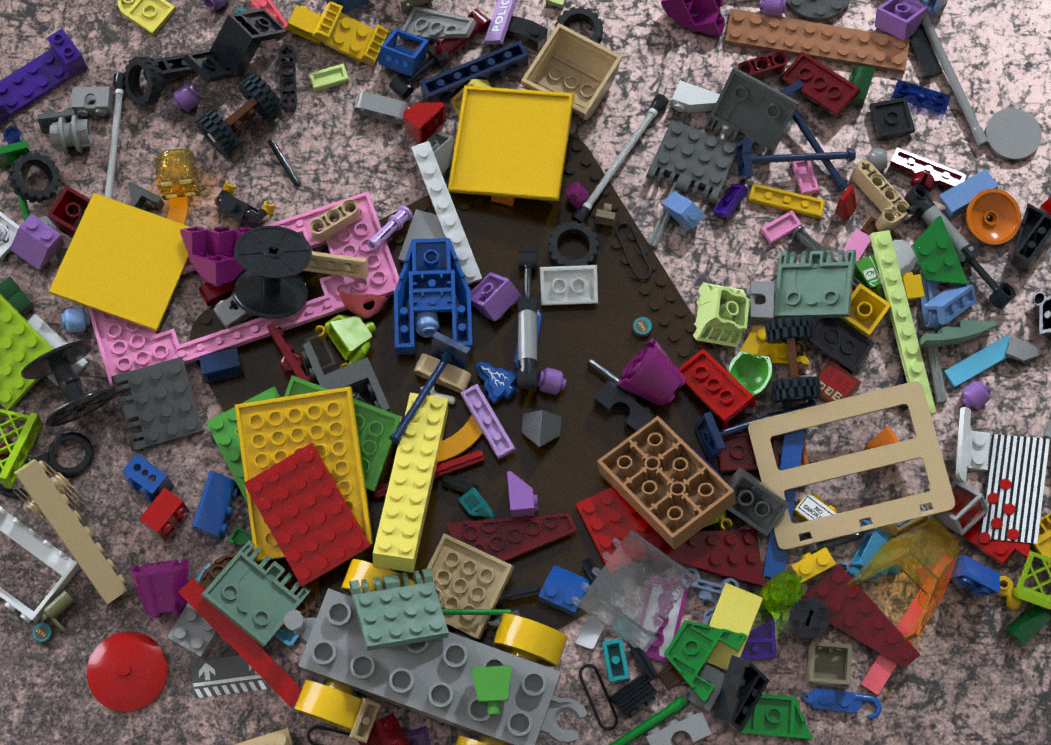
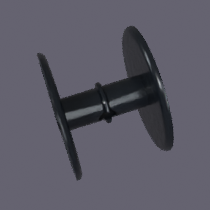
[233,226,312,319]
[21,340,117,427]

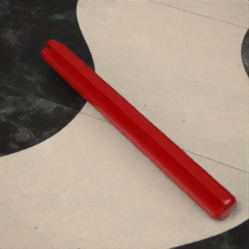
[373,450,485,499]

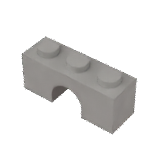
[645,711,712,745]

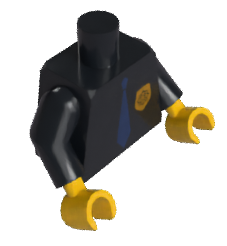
[215,181,275,228]

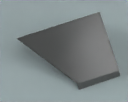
[522,410,562,447]

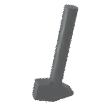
[802,532,862,555]

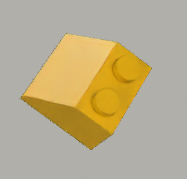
[840,283,891,338]

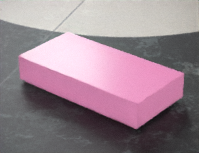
[791,161,820,195]
[760,210,802,245]

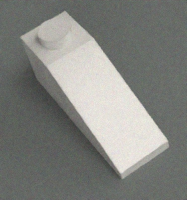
[671,80,720,113]

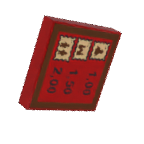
[817,359,861,403]

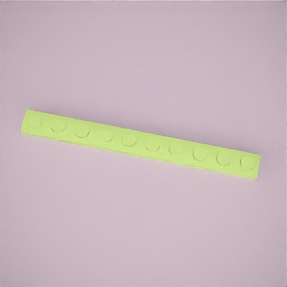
[870,230,936,415]

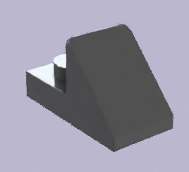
[128,181,165,211]

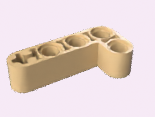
[851,160,910,232]

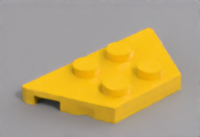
[738,326,809,367]

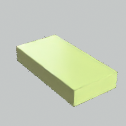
[309,63,349,92]

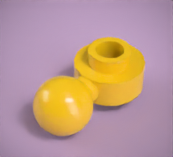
[996,576,1022,610]

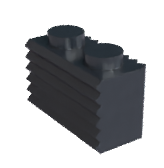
[610,673,657,719]

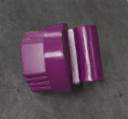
[565,182,590,209]

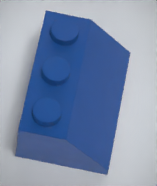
[192,470,240,541]

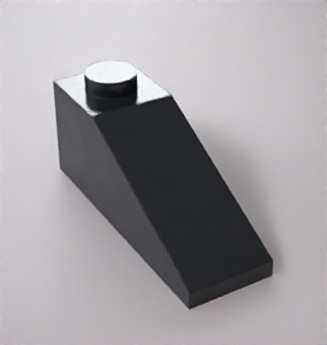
[506,16,548,53]
[143,54,196,86]

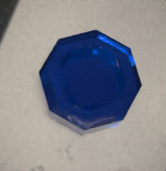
[3,126,22,144]

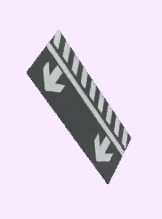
[191,651,271,698]

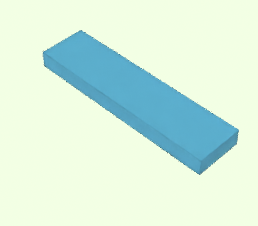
[943,335,1010,388]

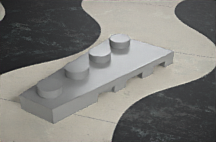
[399,6,476,40]

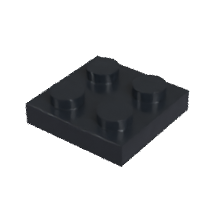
[869,97,915,140]

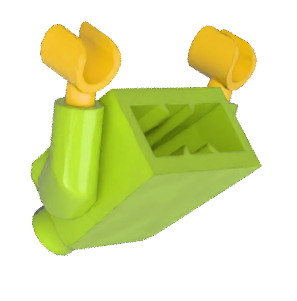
[315,315,376,368]

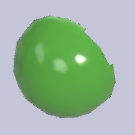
[728,352,775,396]

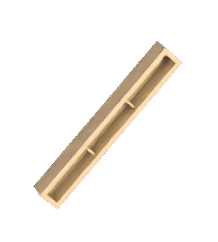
[14,459,127,604]

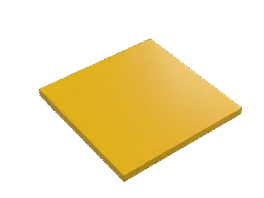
[448,85,574,201]
[49,193,190,332]

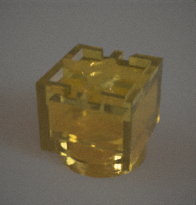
[155,149,200,200]

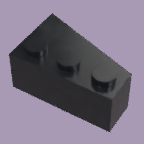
[1011,203,1051,273]
[713,655,770,733]

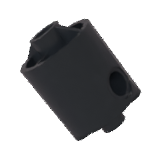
[788,598,830,641]

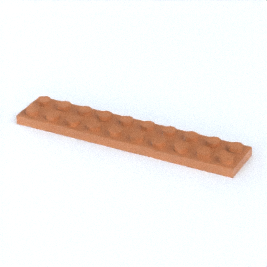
[725,9,910,74]

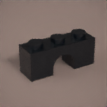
[594,380,654,434]

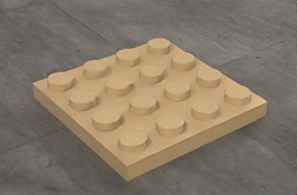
[421,533,514,640]

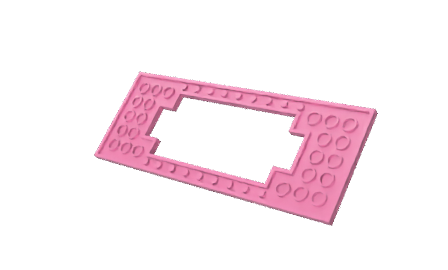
[87,191,399,389]

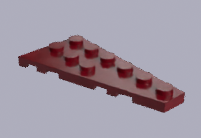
[445,513,577,562]
[794,564,920,668]

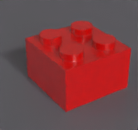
[139,488,189,541]

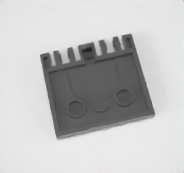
[705,67,800,156]
[646,120,737,204]
[111,357,204,451]

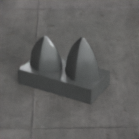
[37,108,76,133]

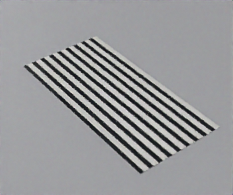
[979,434,1050,544]

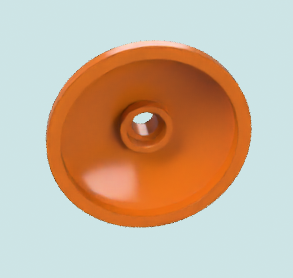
[966,189,1021,245]

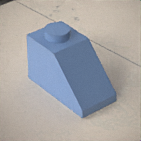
[661,191,706,231]

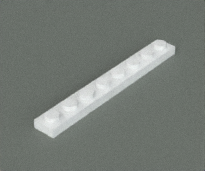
[411,141,482,285]

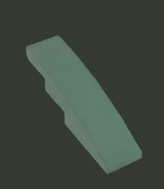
[918,320,997,347]

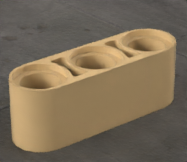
[309,199,361,242]
[413,354,472,393]

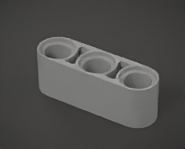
[354,91,410,124]

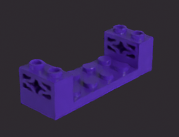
[0,28,88,124]

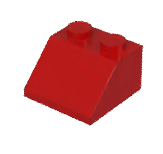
[403,102,447,144]

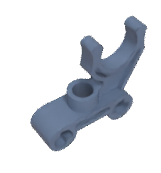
[681,568,739,625]

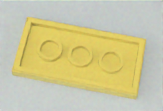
[707,583,763,670]

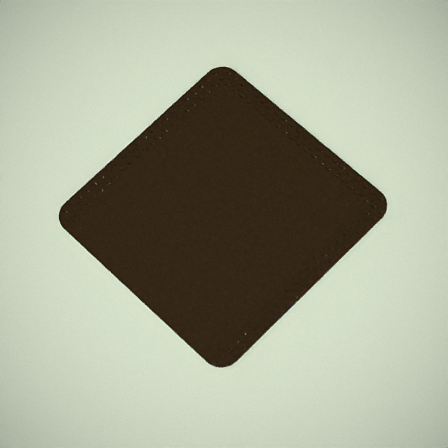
[190,135,781,708]

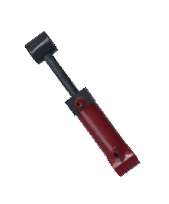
[389,8,491,100]

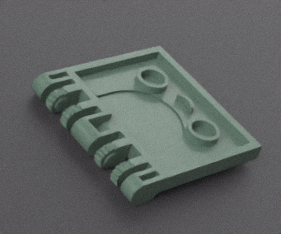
[773,250,856,319]
[201,540,311,647]
[349,569,449,651]

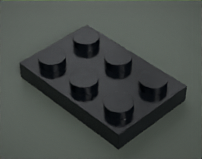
[806,317,875,374]

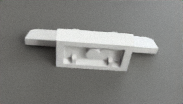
[955,407,990,483]

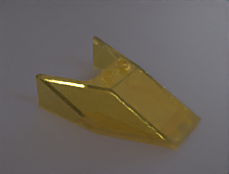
[848,517,962,642]

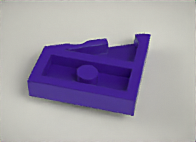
[740,619,777,659]

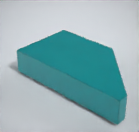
[458,487,496,519]

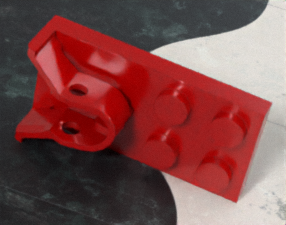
[678,349,756,428]

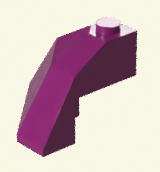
[661,0,725,37]
[180,226,252,286]

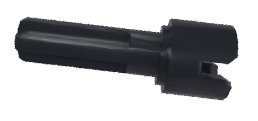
[494,584,540,609]

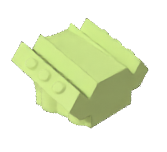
[693,283,750,347]

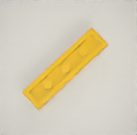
[748,183,825,219]

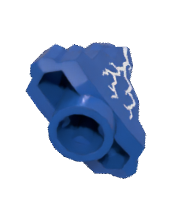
[475,362,517,404]

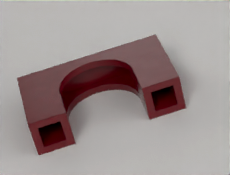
[358,713,411,745]

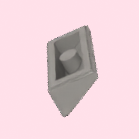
[575,608,610,653]

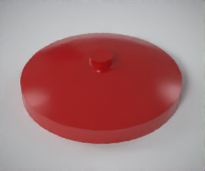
[87,631,168,712]

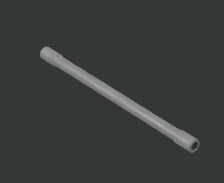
[916,0,989,147]

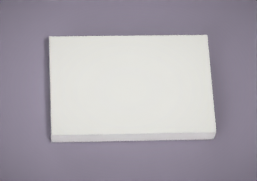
[540,265,598,305]

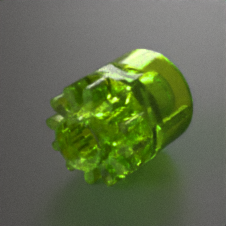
[760,569,806,613]

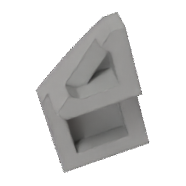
[1004,337,1043,364]

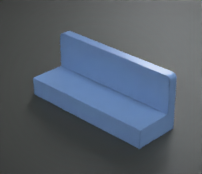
[939,169,999,220]
[924,284,976,324]

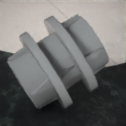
[50,115,92,154]

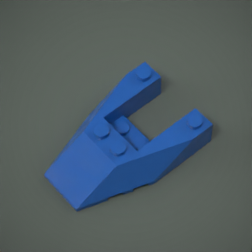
[394,238,473,355]

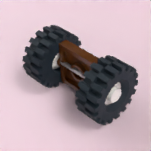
[195,73,283,157]
[765,316,822,402]

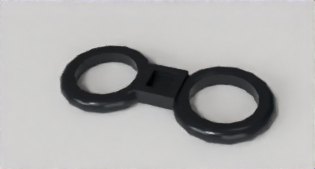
[0,432,94,498]

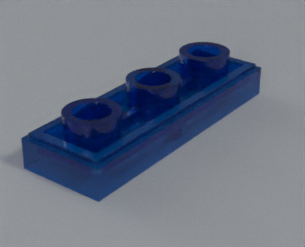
[892,79,951,114]

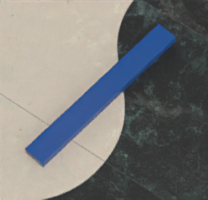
[763,429,805,580]

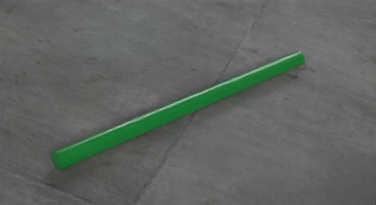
[442,609,511,615]

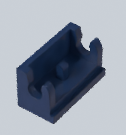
[199,348,244,384]

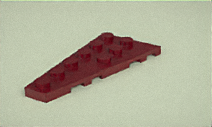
[643,529,765,588]

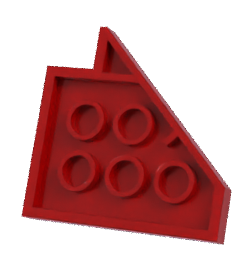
[955,478,1030,566]

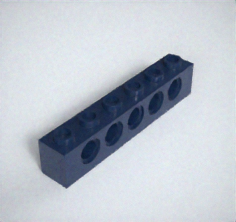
[420,40,528,103]

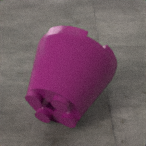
[617,339,686,406]
[129,558,191,618]

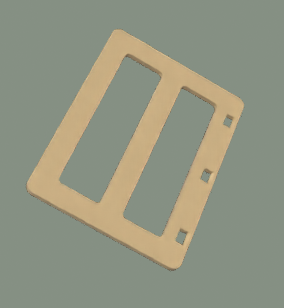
[748,381,955,550]

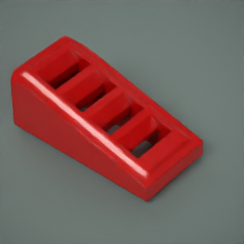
[835,185,857,220]

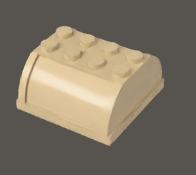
[521,23,622,120]

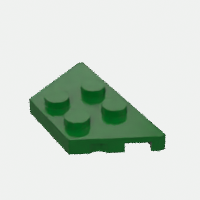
[911,216,968,285]
[733,694,813,740]

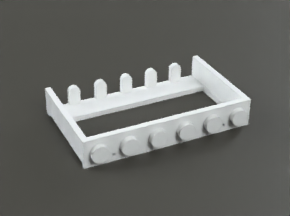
[0,506,81,624]

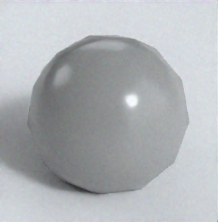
[866,148,887,171]

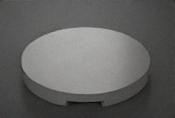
[985,108,1042,161]

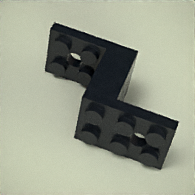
[184,8,287,83]

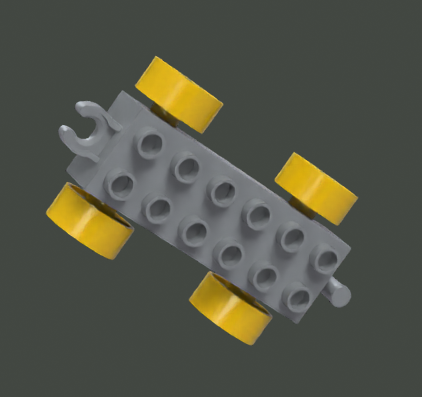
[284,559,587,745]

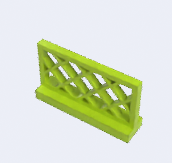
[0,409,43,489]
[1012,551,1051,609]

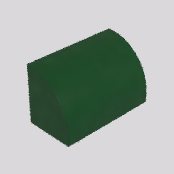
[848,66,875,108]
[1003,604,1051,648]

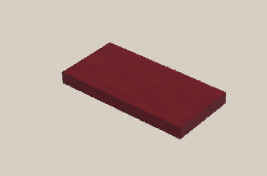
[780,52,861,118]

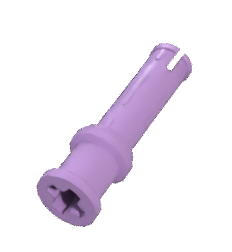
[367,206,413,251]

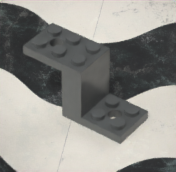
[301,341,391,412]

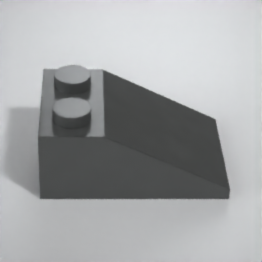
[727,466,790,536]

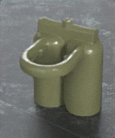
[42,590,75,635]

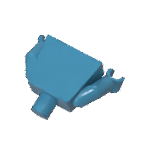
[840,520,901,579]

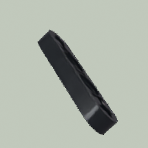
[278,44,298,112]

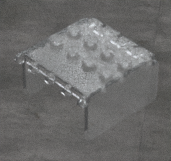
[571,530,698,651]

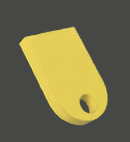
[118,0,176,36]

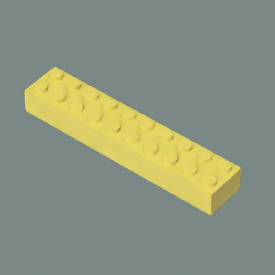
[373,393,448,573]

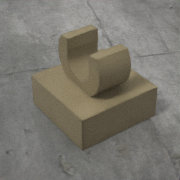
[595,203,616,227]

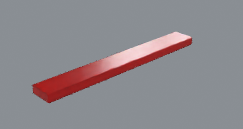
[178,578,302,708]

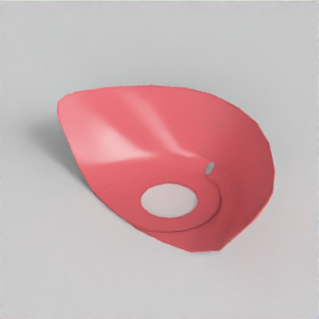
[339,291,391,318]

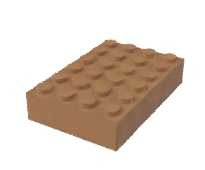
[597,416,736,550]

